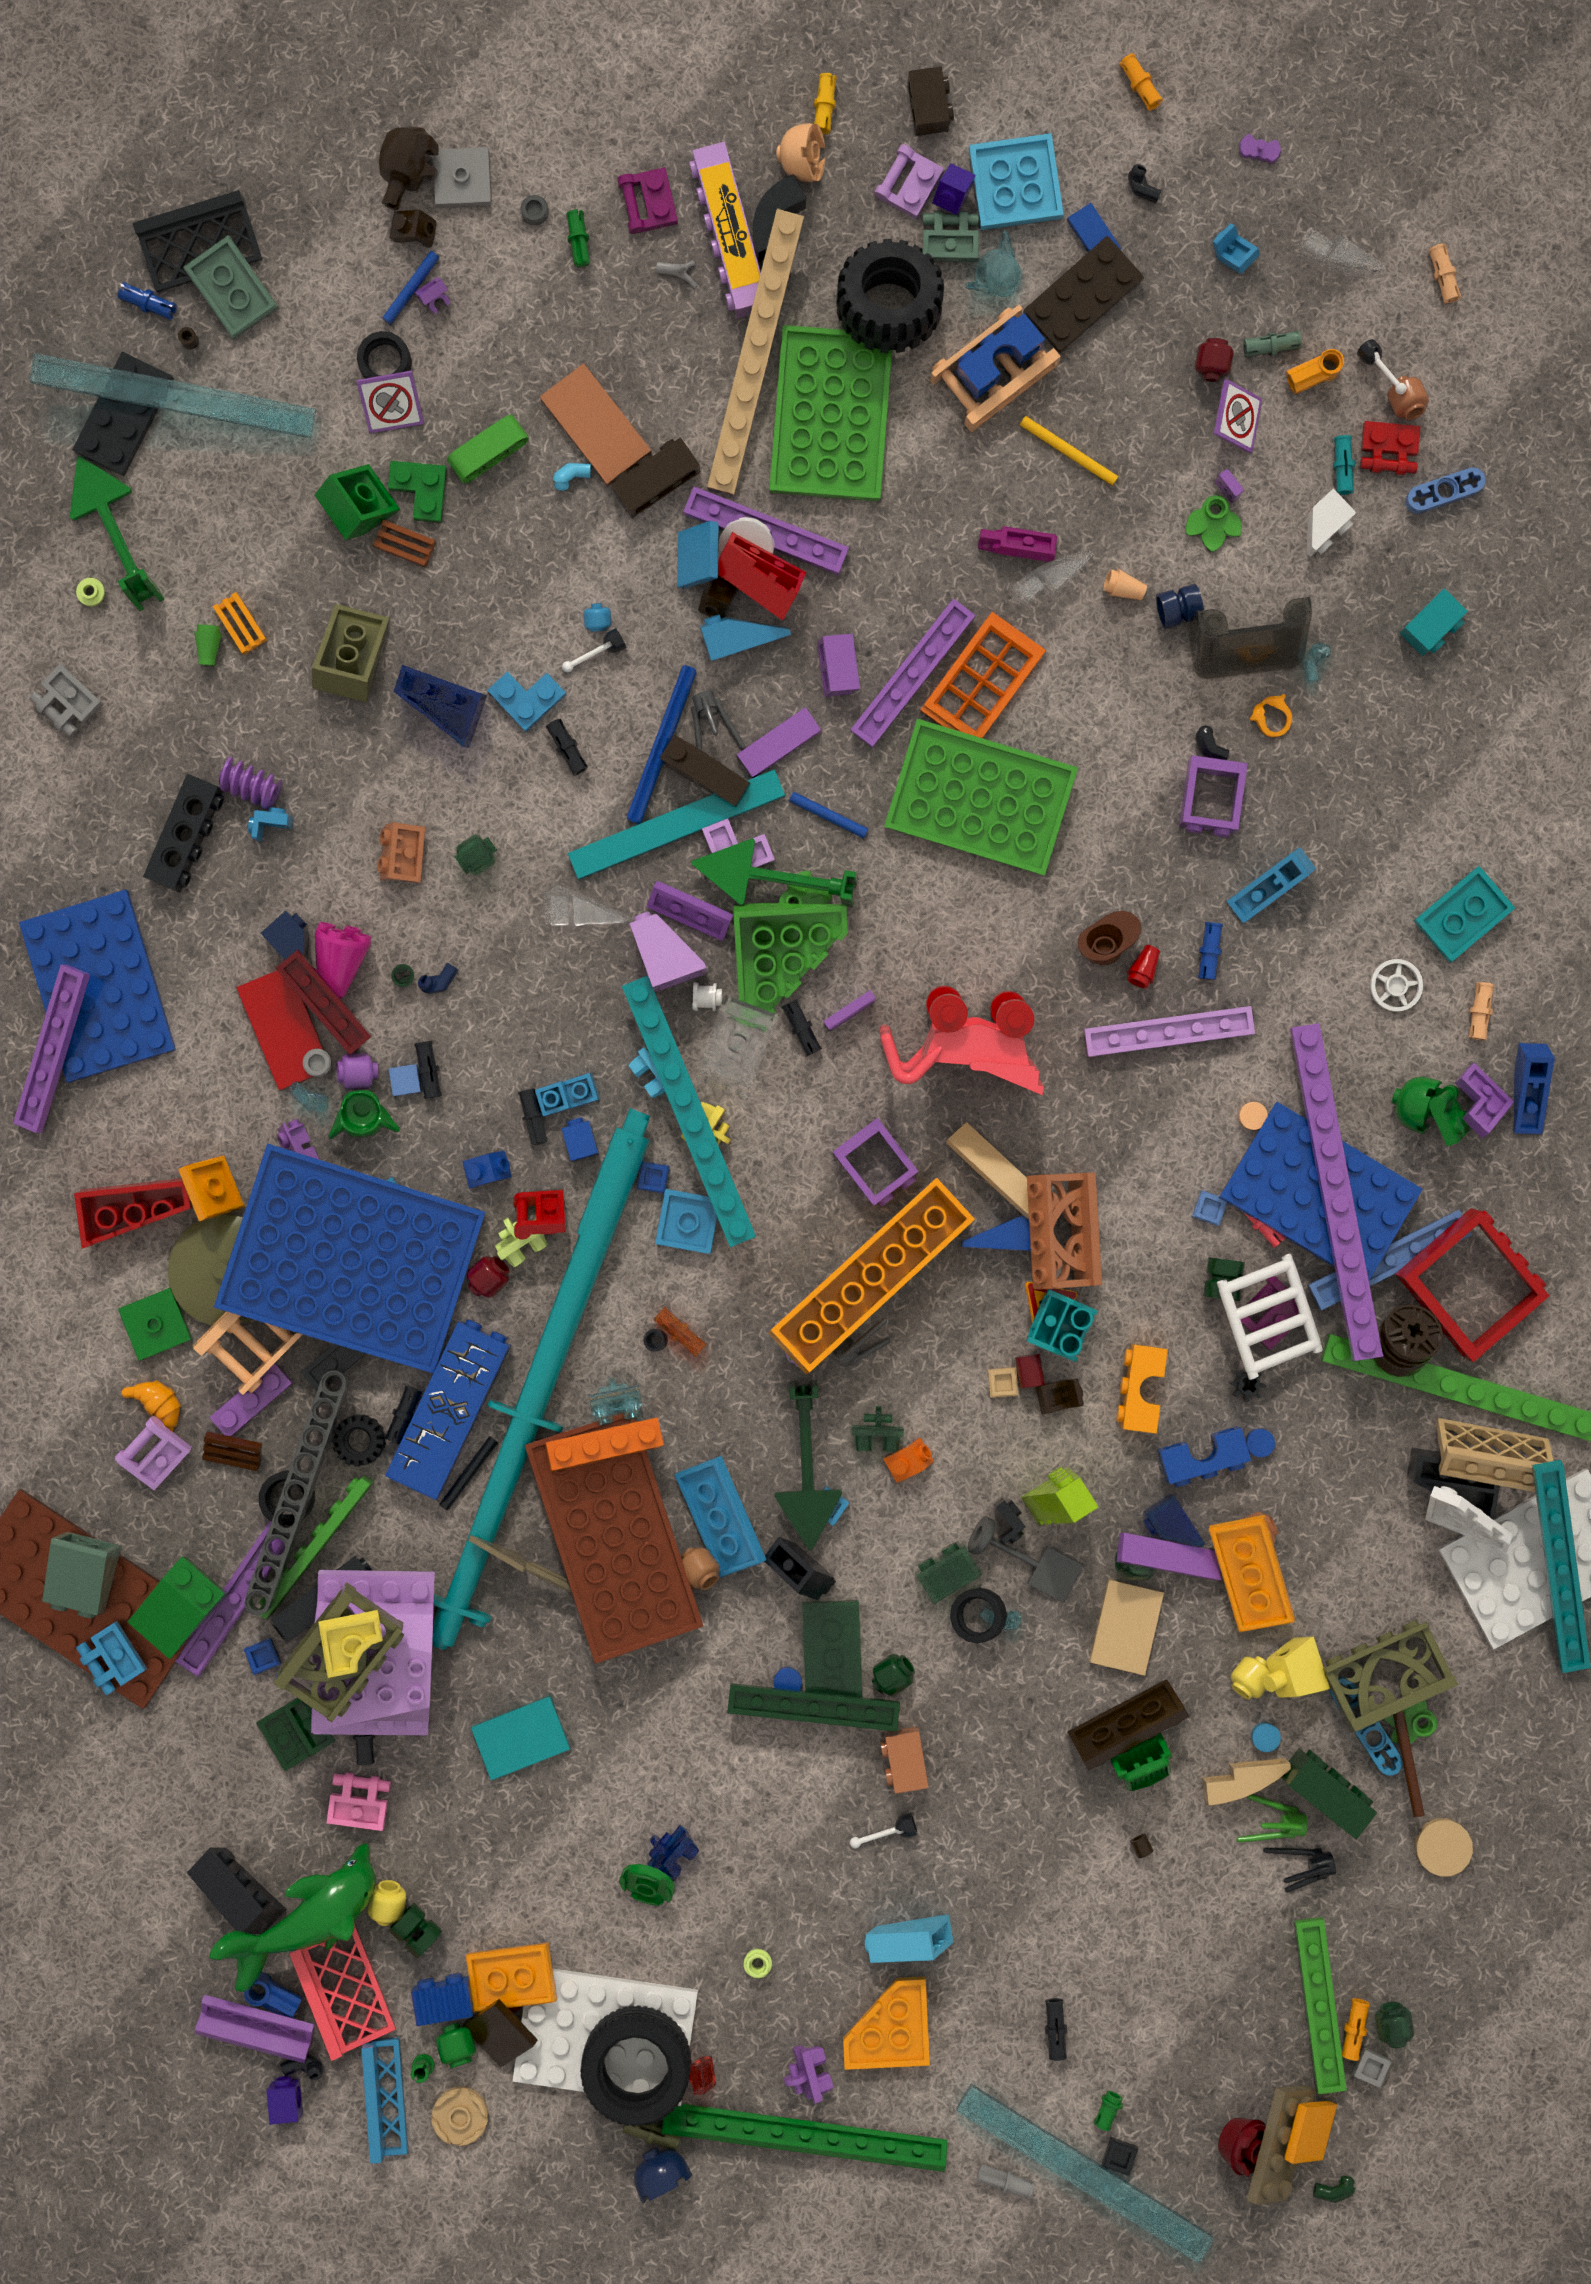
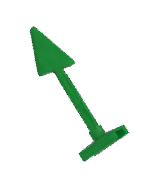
[70,456,164,612]
[691,839,858,907]

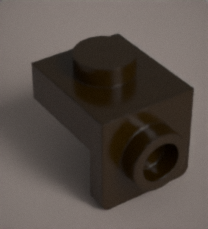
[389,209,437,247]
[698,575,739,619]
[1035,1378,1084,1414]

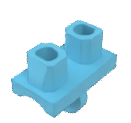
[628,1047,665,1099]

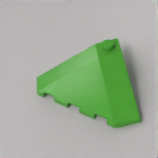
[733,903,848,1021]

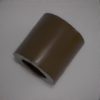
[178,327,199,350]
[1130,1834,1154,1859]

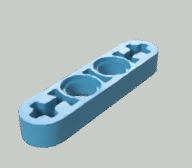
[1329,1676,1403,1776]

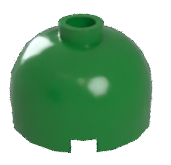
[1392,1077,1442,1134]

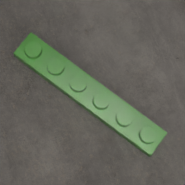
[258,1475,374,1620]
[1294,1917,1347,2094]

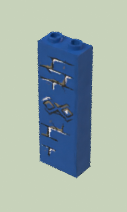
[385,1319,512,1500]

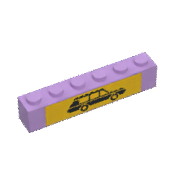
[689,142,761,319]

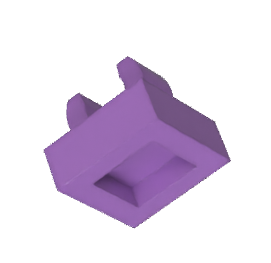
[414,277,450,314]

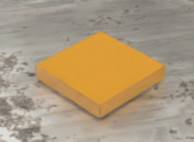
[178,1155,245,1222]
[1284,2101,1337,2164]

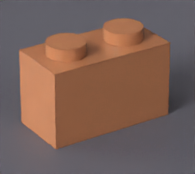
[880,1727,928,1794]

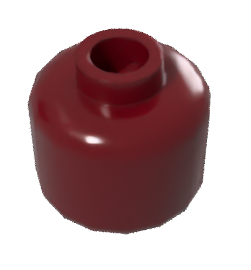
[1195,338,1234,382]
[467,1256,509,1298]

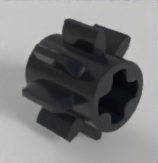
[1229,1370,1266,1402]

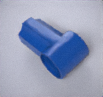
[244,1972,303,2018]

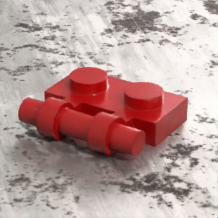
[1360,421,1421,475]

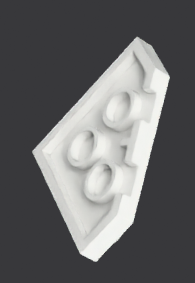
[1425,1486,1513,1552]

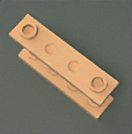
[930,305,1061,432]
[193,1311,303,1395]

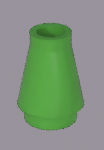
[194,624,222,666]

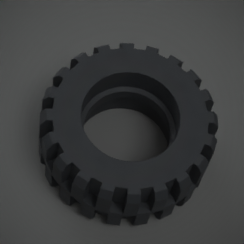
[836,239,944,353]

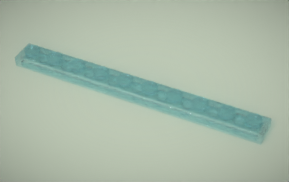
[29,353,316,439]
[956,2084,1214,2263]

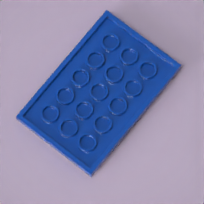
[19,889,176,1083]
[1219,1102,1423,1280]

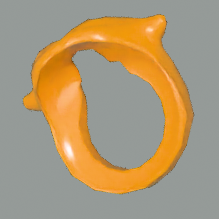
[1249,694,1292,738]

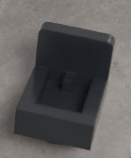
[994,1498,1026,1544]

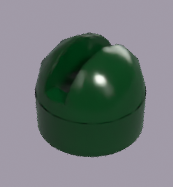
[391,964,414,987]

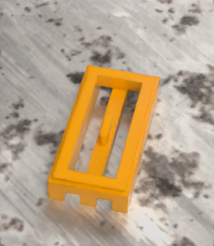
[212,592,267,655]

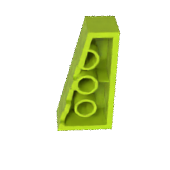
[1021,1467,1099,1526]

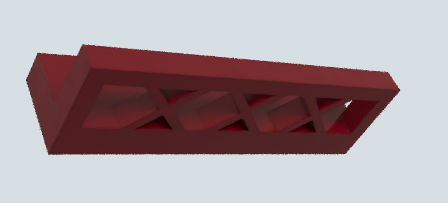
[276,950,372,1055]

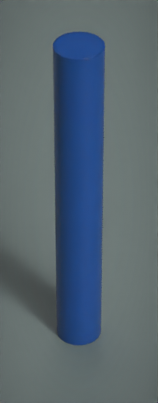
[382,251,439,325]
[789,792,868,839]

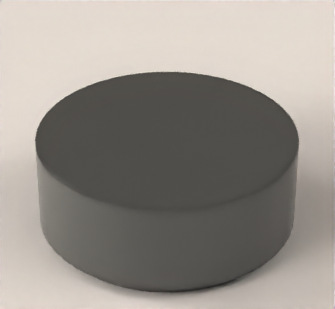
[520,195,549,225]

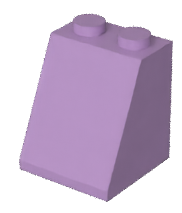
[629,912,708,992]

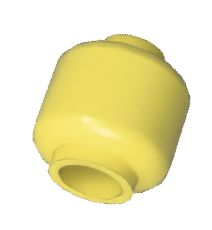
[1230,1656,1270,1700]
[368,1880,406,1926]

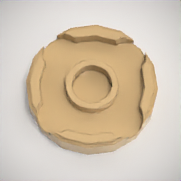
[1415,1818,1473,1877]
[432,2087,488,2146]

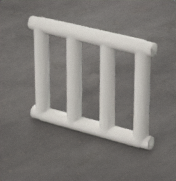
[1217,1254,1323,1380]

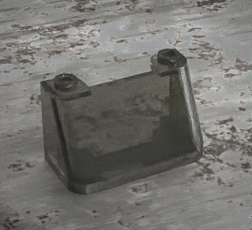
[1188,597,1312,679]

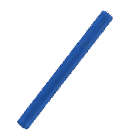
[627,665,696,824]

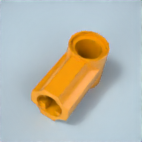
[1286,349,1344,395]

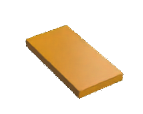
[1209,1515,1295,1632]

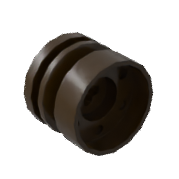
[1373,1304,1443,1377]

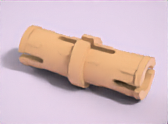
[1428,243,1462,304]
[1468,982,1495,1040]

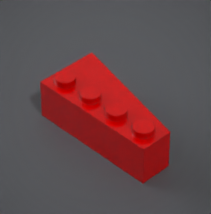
[74,1178,193,1249]

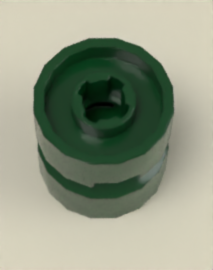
[1203,1257,1245,1301]
[388,1903,442,1959]

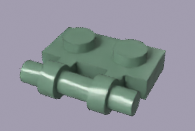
[922,211,979,262]

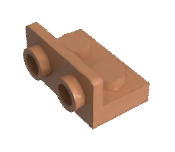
[377,822,425,883]

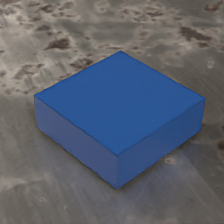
[637,1161,670,1194]
[244,1637,282,1675]

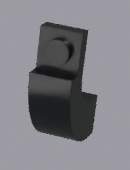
[753,174,806,278]

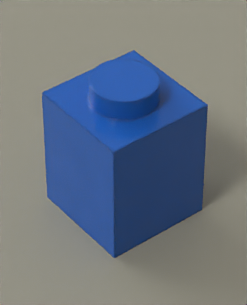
[561,1117,600,1162]

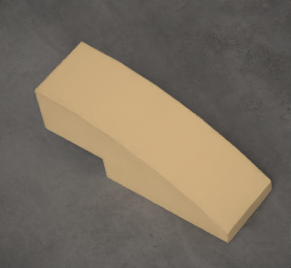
[1202,1758,1291,1806]

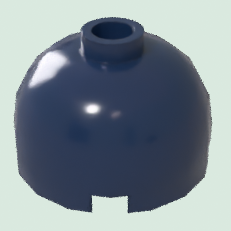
[634,2147,693,2203]

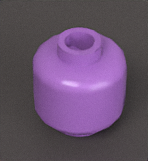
[336,1053,378,1090]

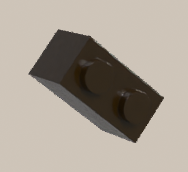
[907,66,954,136]

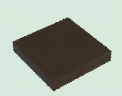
[462,1999,538,2067]

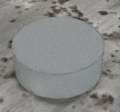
[303,1049,333,1077]

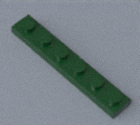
[727,1683,900,1732]

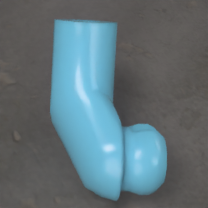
[553,463,591,491]

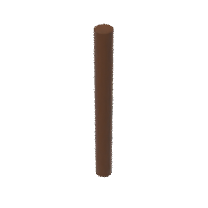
[1393,1710,1425,1817]

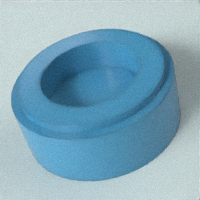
[1251,1722,1281,1752]

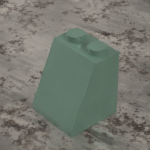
[42,1532,122,1618]

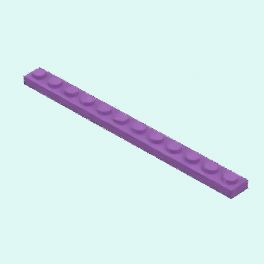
[1290,1023,1383,1362]

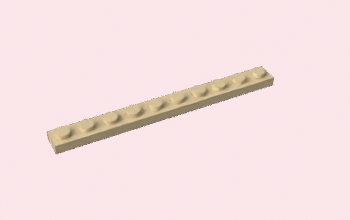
[707,209,804,495]

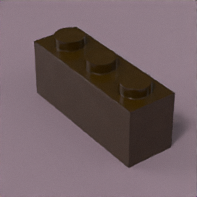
[611,437,701,519]

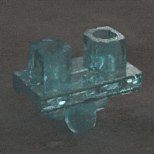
[589,1377,642,1425]

